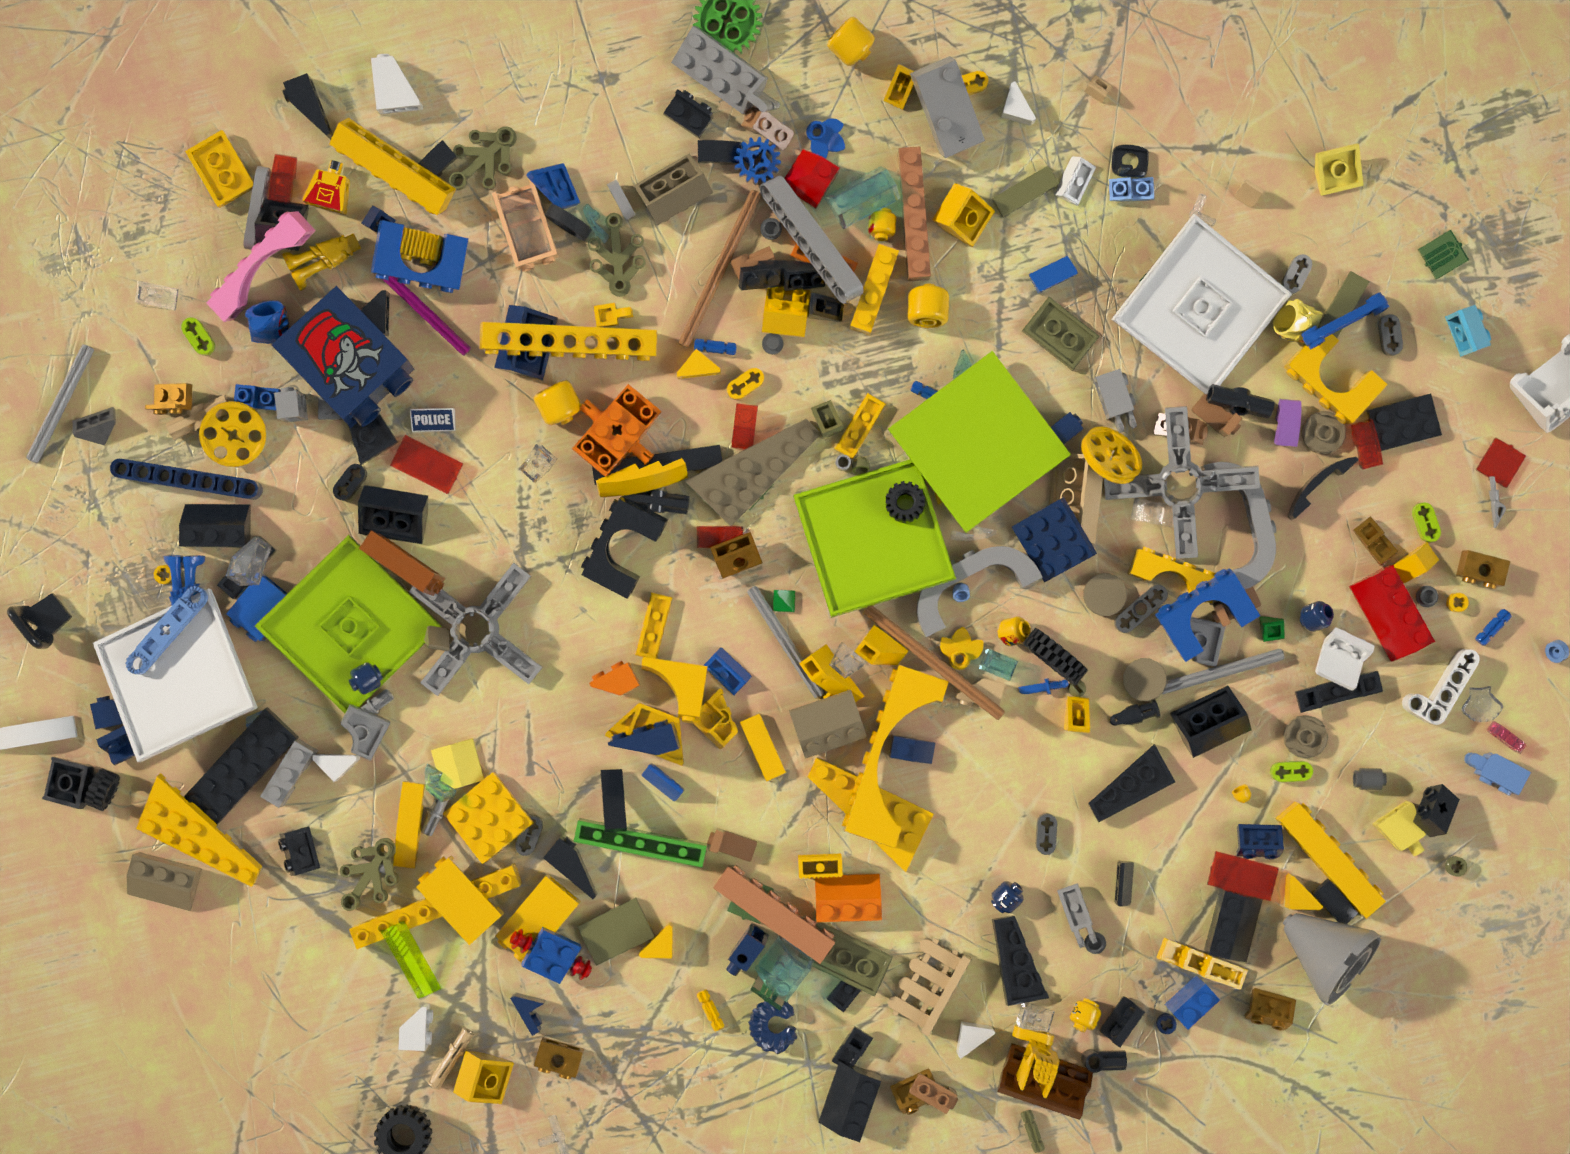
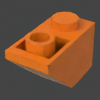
[589,661,641,696]

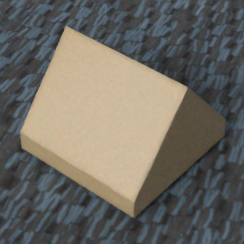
[1084,75,1112,103]

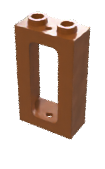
[359,530,446,596]

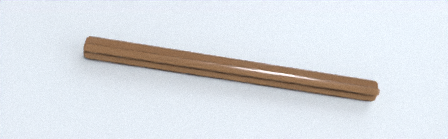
[679,190,761,348]
[864,606,1005,720]

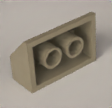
[634,153,713,225]
[789,690,867,759]
[127,852,202,911]

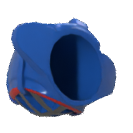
[245,300,290,344]

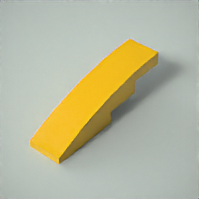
[596,458,688,497]
[393,781,425,869]
[1156,938,1248,990]

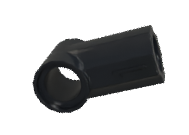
[1081,1049,1127,1073]

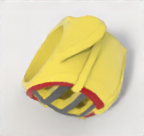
[1273,299,1323,343]

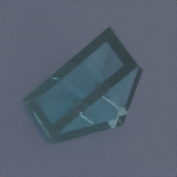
[979,649,1018,681]

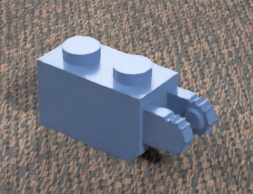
[1464,752,1531,796]

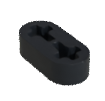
[333,464,367,501]

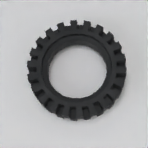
[1023,628,1088,686]

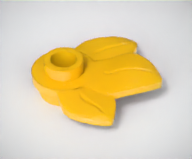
[940,627,984,670]

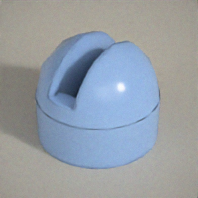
[952,583,970,602]

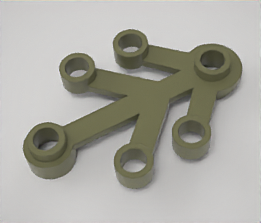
[449,126,517,190]
[588,213,646,297]
[340,838,399,911]

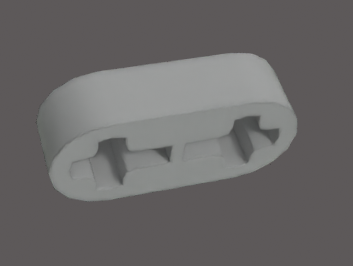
[607,180,635,220]
[1281,254,1312,294]

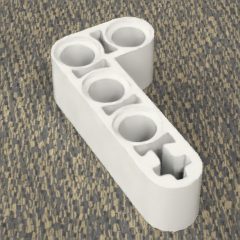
[1402,649,1480,725]

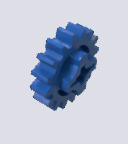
[734,137,781,185]

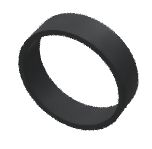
[545,204,592,241]

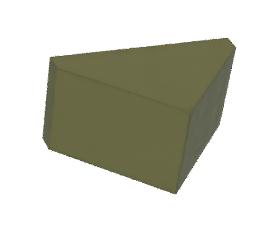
[811,400,844,439]

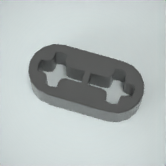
[1378,314,1403,356]
[1035,813,1057,855]
[515,815,543,856]

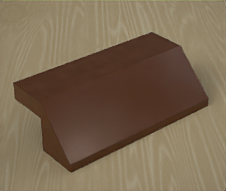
[997,1043,1093,1120]

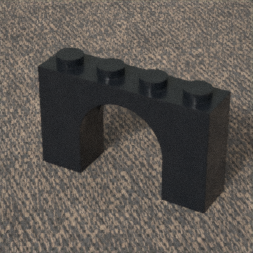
[581,496,669,599]

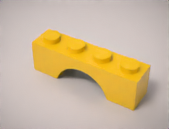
[850,244,899,336]
[1127,547,1216,604]

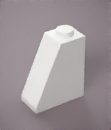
[371,54,423,114]

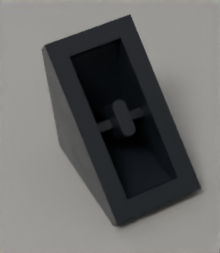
[361,290,390,336]
[809,293,844,322]

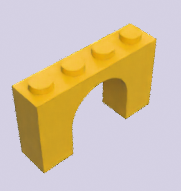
[1284,334,1388,425]

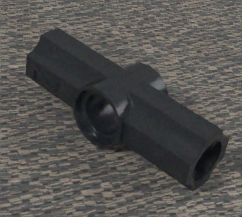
[1206,384,1275,419]
[624,489,690,515]

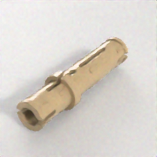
[428,1027,475,1090]

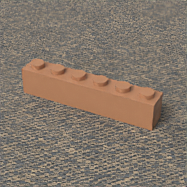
[897,146,931,281]
[713,865,836,964]

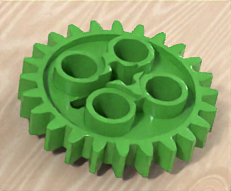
[693,0,763,54]

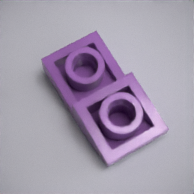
[1274,399,1301,447]

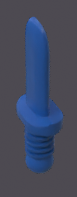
[1018,678,1069,695]

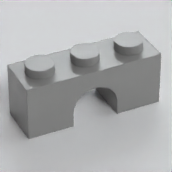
[260,739,318,808]

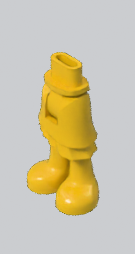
[282,233,361,291]

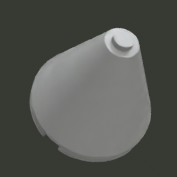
[1283,913,1382,1006]

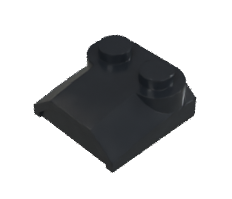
[42,757,96,809]

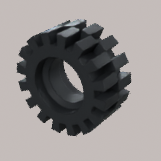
[886,481,925,523]
[85,768,120,811]

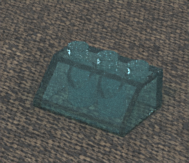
[824,166,900,229]

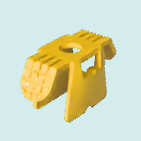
[1016,1039,1060,1098]

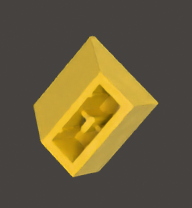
[762,287,810,337]

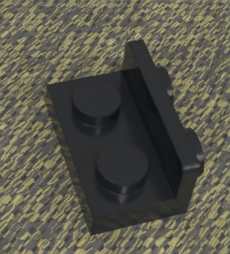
[663,89,714,139]
[278,826,320,876]
[1099,996,1145,1048]

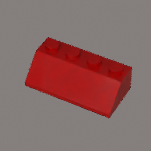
[1349,565,1436,662]

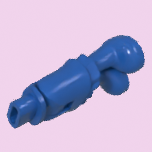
[164,555,205,606]

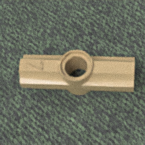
[165,395,229,440]

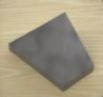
[73,407,116,446]

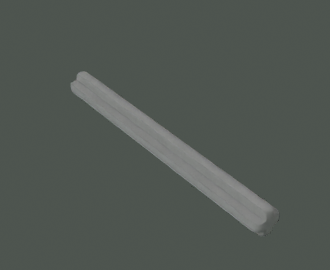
[26,344,94,463]
[747,586,824,699]
[1162,649,1284,694]

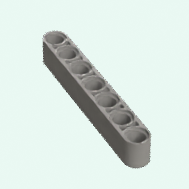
[760,176,864,304]

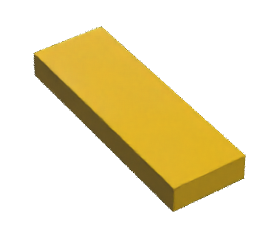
[834,393,886,460]
[635,592,672,659]
[740,713,786,782]

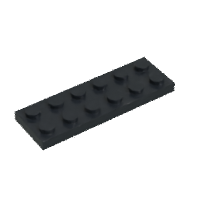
[184,707,299,825]

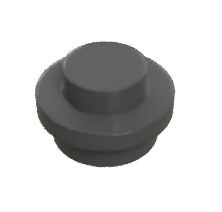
[760,218,782,240]
[762,333,784,355]
[1416,586,1438,607]
[1084,932,1106,954]

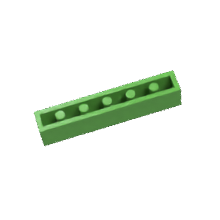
[574,818,707,867]

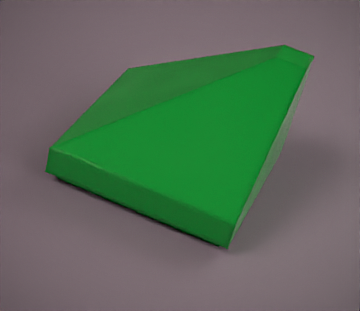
[773,590,795,612]
[1259,616,1285,642]

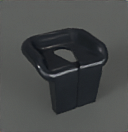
[7,593,72,649]

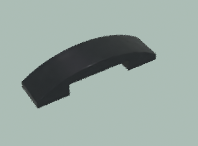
[1288,457,1359,519]
[1295,671,1383,713]

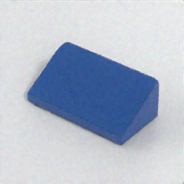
[1029,256,1078,294]
[703,647,752,695]
[642,763,684,802]

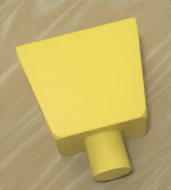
[1372,801,1426,856]

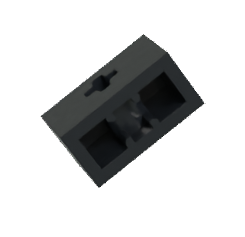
[1413,784,1460,837]

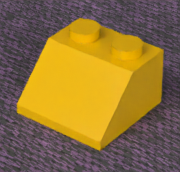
[932,183,995,247]
[453,1051,514,1104]

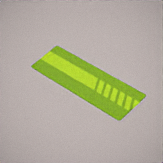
[381,921,441,999]

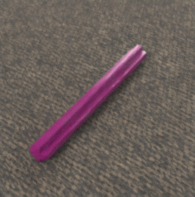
[382,277,471,356]

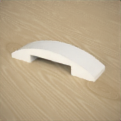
[0,716,78,750]

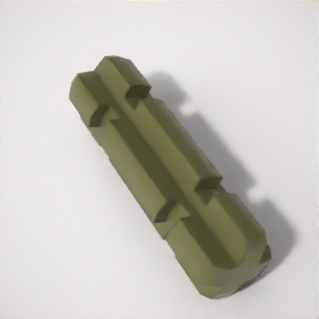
[1021,1110,1045,1153]

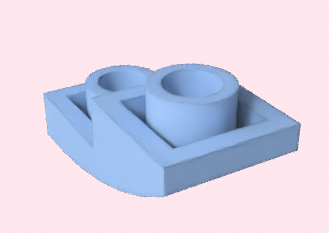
[1109,177,1155,201]

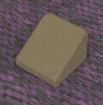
[424,626,450,651]

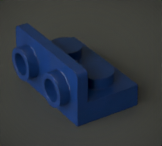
[96,726,135,765]
[1236,824,1284,860]

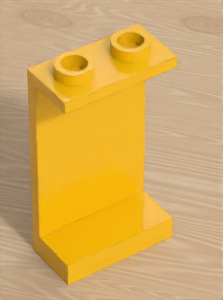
[416,855,504,945]
[495,874,581,963]

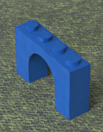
[371,220,469,293]
[1155,568,1260,662]

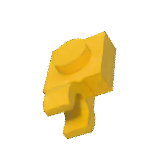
[594,303,633,327]

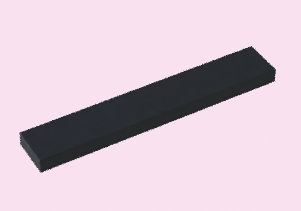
[592,445,722,485]

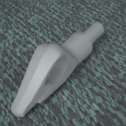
[1489,476,1506,528]

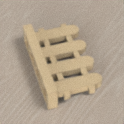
[888,938,972,1036]

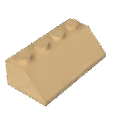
[1049,454,1103,544]

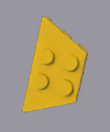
[605,702,684,766]

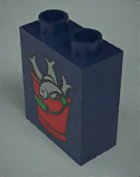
[272,286,415,428]

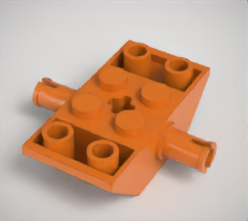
[572,384,662,477]

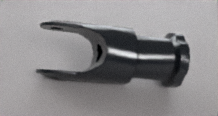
[1110,699,1160,726]

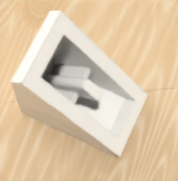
[1001,81,1036,125]
[313,754,360,782]
[956,1021,996,1059]

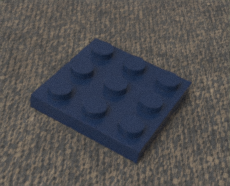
[1012,497,1097,583]

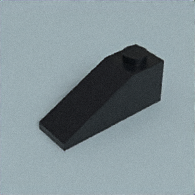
[282,73,333,140]
[543,836,598,899]

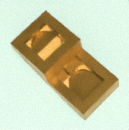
[1353,516,1398,566]

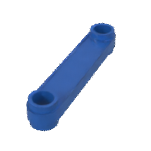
[1301,292,1390,350]

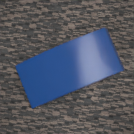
[234,384,281,411]

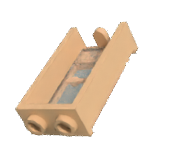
[492,181,559,272]

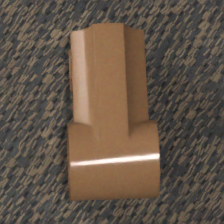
[730,246,776,280]

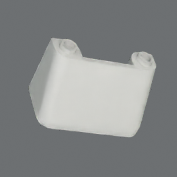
[1510,334,1570,433]

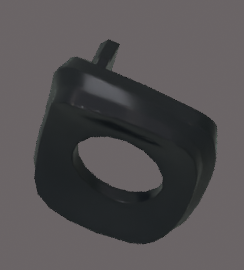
[1111,144,1149,177]

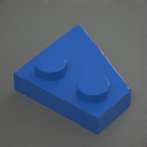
[526,163,580,209]

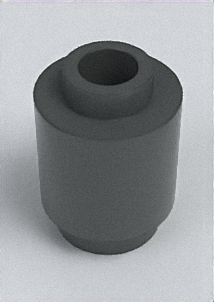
[1353,768,1387,790]

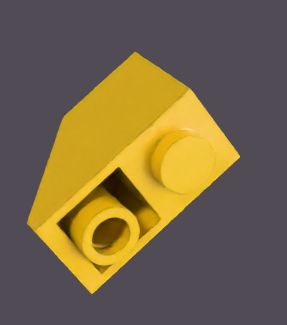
[854,625,909,665]

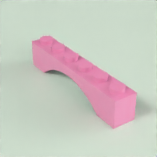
[207,211,316,322]

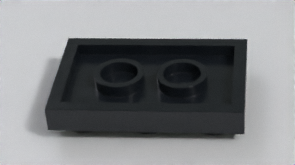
[1366,394,1442,452]

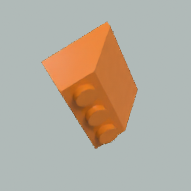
[815,874,882,922]

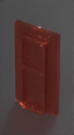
[390,435,463,495]
[1207,851,1279,901]

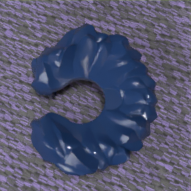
[748,997,797,1054]

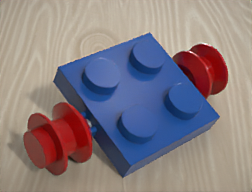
[510,927,592,984]

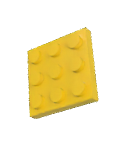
[443,772,534,864]

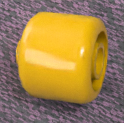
[827,17,875,66]
[908,284,949,328]
[533,380,582,425]

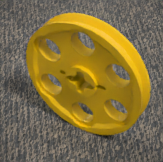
[199,401,266,467]
[1081,427,1142,484]

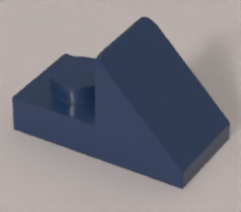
[510,993,546,1036]

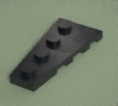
[1088,744,1175,823]
[992,915,1049,1006]

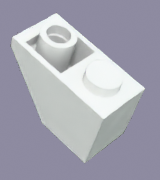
[398,1003,433,1051]

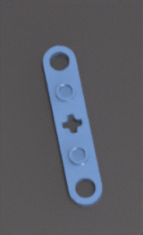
[125,586,208,675]

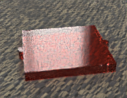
[1475,437,1526,488]

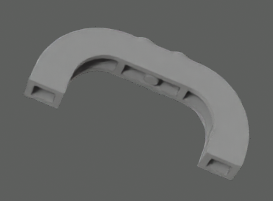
[1200,462,1276,589]
[917,546,1043,637]

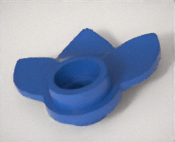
[806,118,845,159]

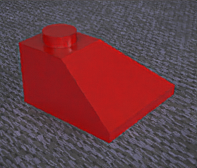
[784,149,840,209]

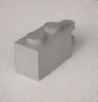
[1093,369,1137,433]

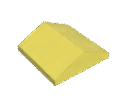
[1315,143,1363,195]
[431,738,484,792]

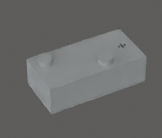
[910,56,985,158]

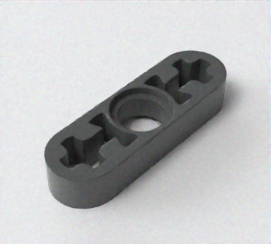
[1114,585,1168,633]

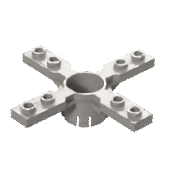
[1104,406,1260,559]
[409,563,543,696]

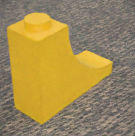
[642,657,707,723]

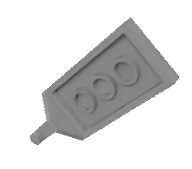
[671,25,780,115]

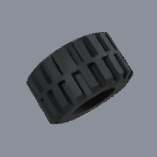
[374,1105,433,1154]

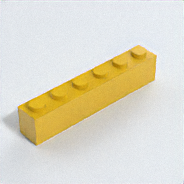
[329,118,456,215]
[1275,801,1386,919]

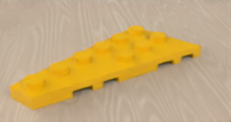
[807,757,934,872]
[136,773,262,887]

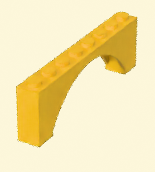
[842,665,949,848]

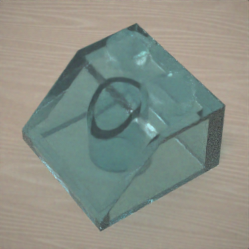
[755,935,815,1002]

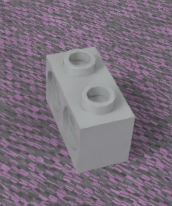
[274,387,308,423]

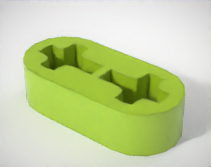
[181,317,215,356]
[1412,502,1441,542]
[1270,761,1313,782]

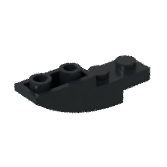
[738,260,826,291]

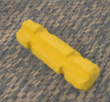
[697,989,724,1031]

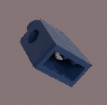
[726,922,769,976]

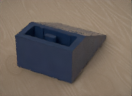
[608,719,681,755]

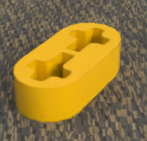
[962,71,989,96]
[727,368,764,400]
[1012,1024,1055,1046]

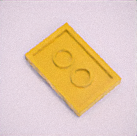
[185,130,254,208]

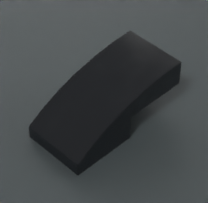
[418,140,458,177]
[698,140,741,165]
[1312,878,1358,924]
[832,1026,873,1066]

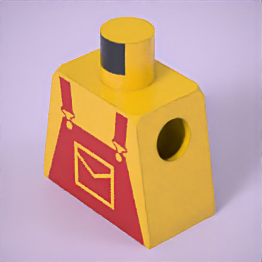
[302,160,350,215]

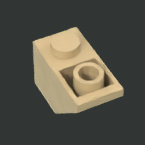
[955,678,1005,710]

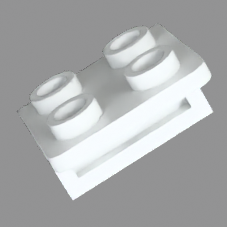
[1315,627,1375,690]

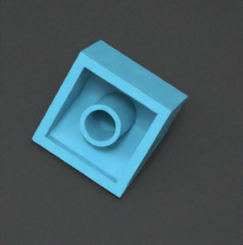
[1445,305,1491,357]

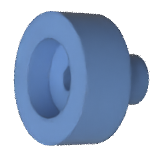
[1545,640,1569,663]

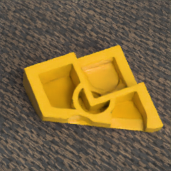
[693,688,738,749]

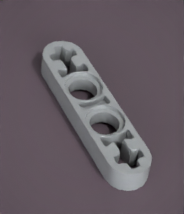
[244,166,271,250]

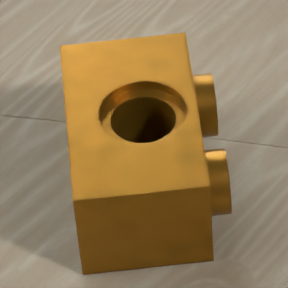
[710,532,763,579]
[1456,550,1511,589]
[534,1037,584,1079]

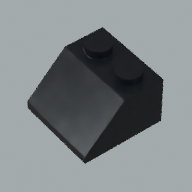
[254,199,309,251]

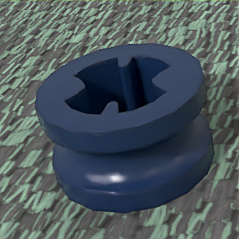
[1156,1013,1177,1034]

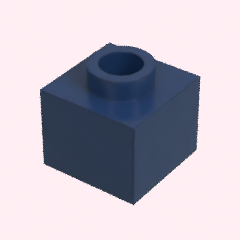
[361,205,396,234]

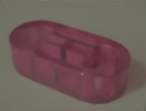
[1486,721,1527,754]

